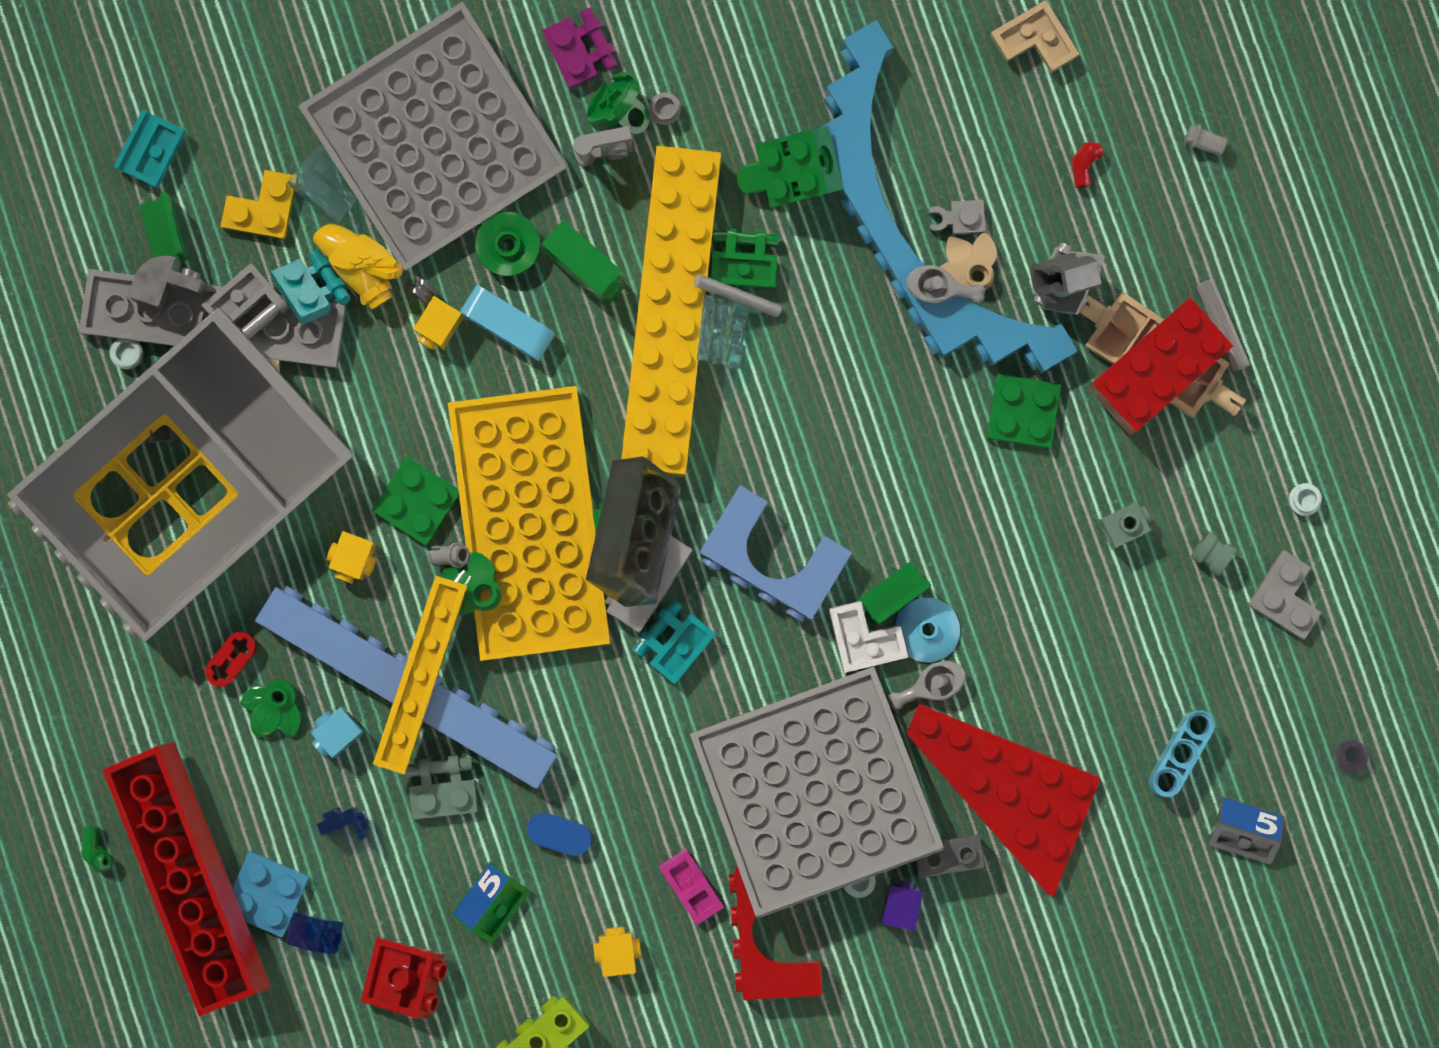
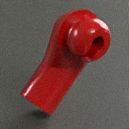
[1071,141,1104,188]

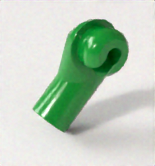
[81,826,113,872]

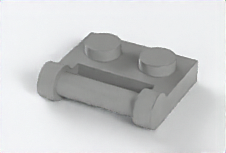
[573,126,633,167]
[202,263,290,339]

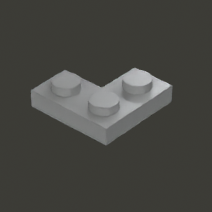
[1247,550,1322,640]

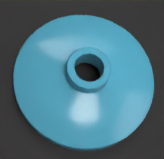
[895,598,960,663]

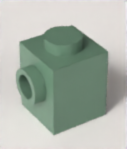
[1098,502,1152,550]

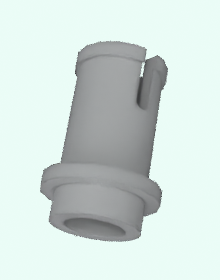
[1184,124,1228,157]
[428,542,470,568]

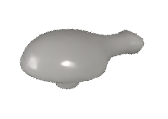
[906,265,986,303]
[888,661,966,711]

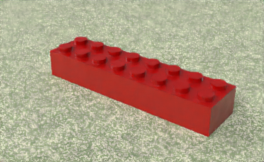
[102,742,271,1017]

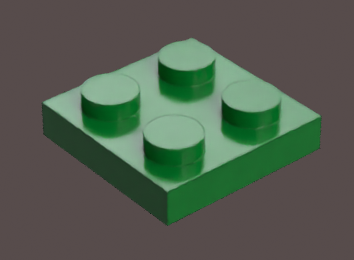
[986,374,1061,449]
[371,456,459,546]

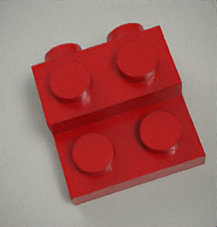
[360,937,448,1019]

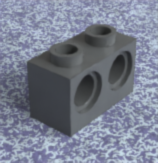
[914,834,985,878]

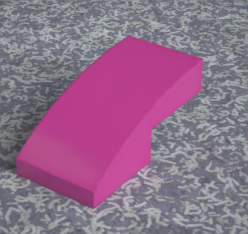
[659,848,724,925]

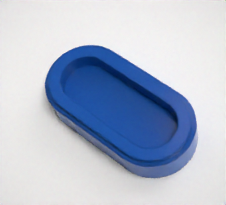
[527,813,591,856]

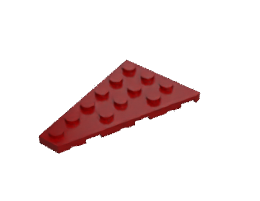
[906,704,1101,897]

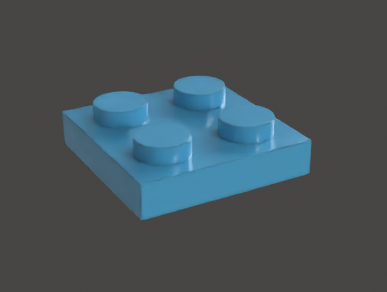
[233,851,310,938]

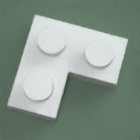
[829,601,908,673]

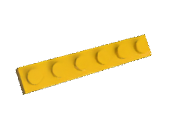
[373,575,468,775]

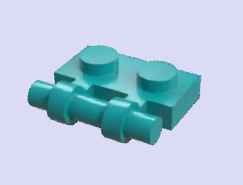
[271,250,351,325]
[632,599,716,685]

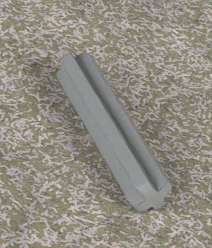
[1197,279,1249,372]

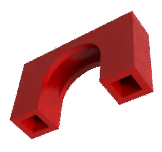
[729,866,822,1000]

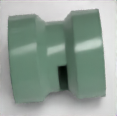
[1191,531,1236,576]

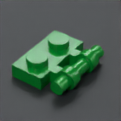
[711,228,779,289]

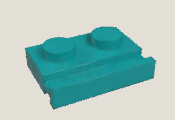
[114,109,186,189]

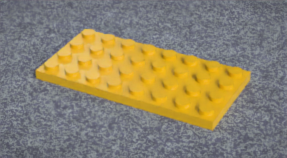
[448,386,611,661]

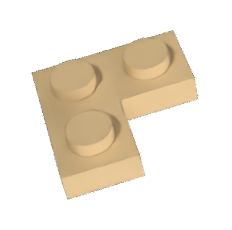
[990,0,1079,73]

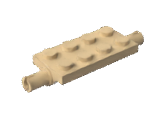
[1080,292,1246,418]

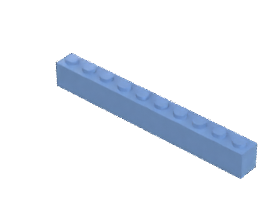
[255,586,558,789]

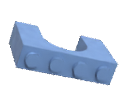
[699,485,852,622]

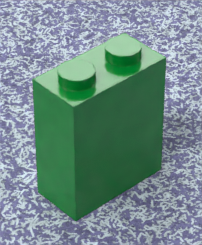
[541,219,624,305]

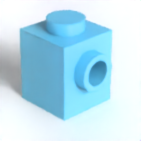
[311,707,365,758]

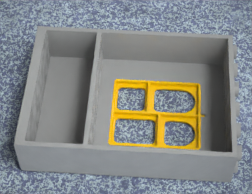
[7,306,353,642]

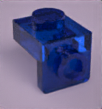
[316,807,371,840]
[287,912,344,954]

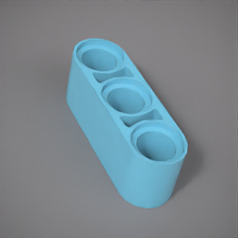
[459,285,555,362]
[1148,710,1215,797]

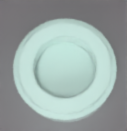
[110,339,144,370]

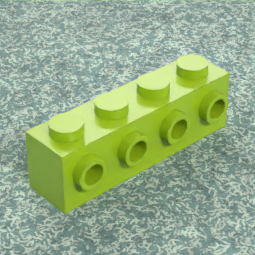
[495,994,590,1048]

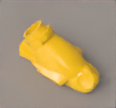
[313,223,403,310]

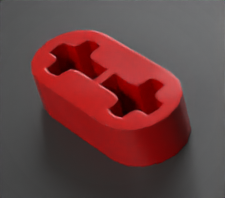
[205,632,257,687]

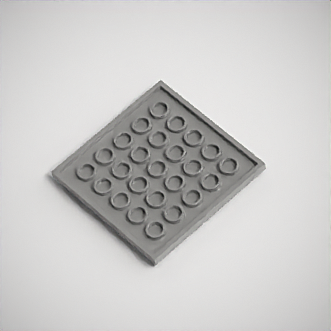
[298,1,568,272]
[690,667,944,919]

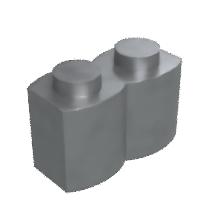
[1029,254,1101,298]

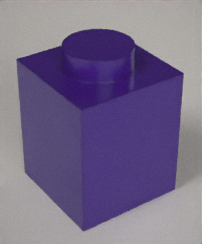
[881,879,923,931]

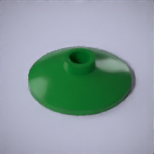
[475,212,540,276]

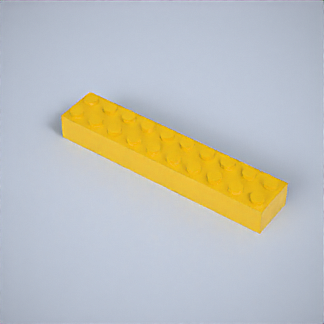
[620,146,721,478]

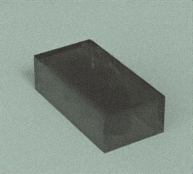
[585,456,682,607]

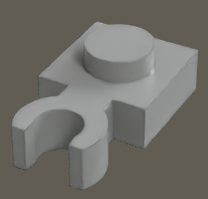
[928,200,986,236]

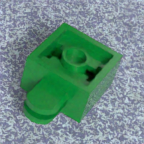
[737,126,844,208]

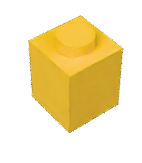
[413,296,464,350]

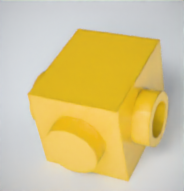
[327,531,377,584]
[593,927,641,977]

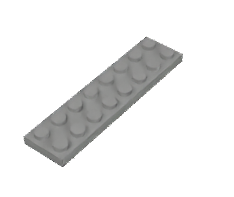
[79,269,347,369]

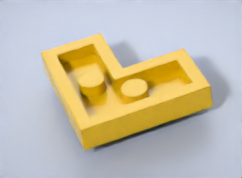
[220,170,298,241]

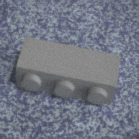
[605,529,693,634]

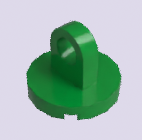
[587,72,650,134]

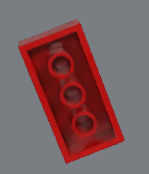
[1087,297,1234,436]

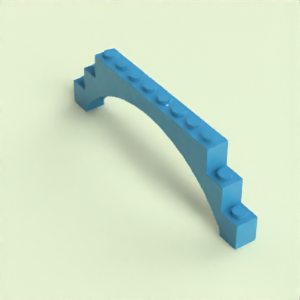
[822,20,1078,375]

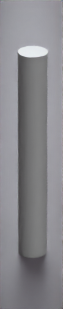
[694,274,782,317]

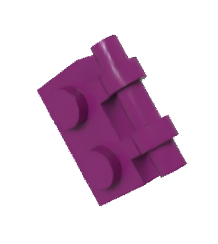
[541,8,618,90]

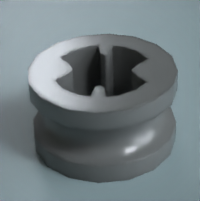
[407,275,439,305]

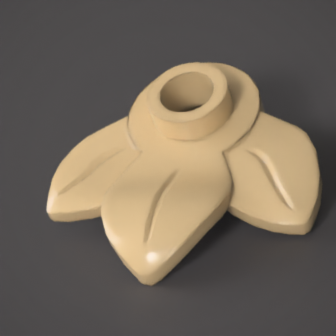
[940,232,997,290]

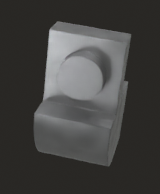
[127,256,207,311]

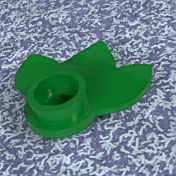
[442,551,502,615]
[240,679,302,738]

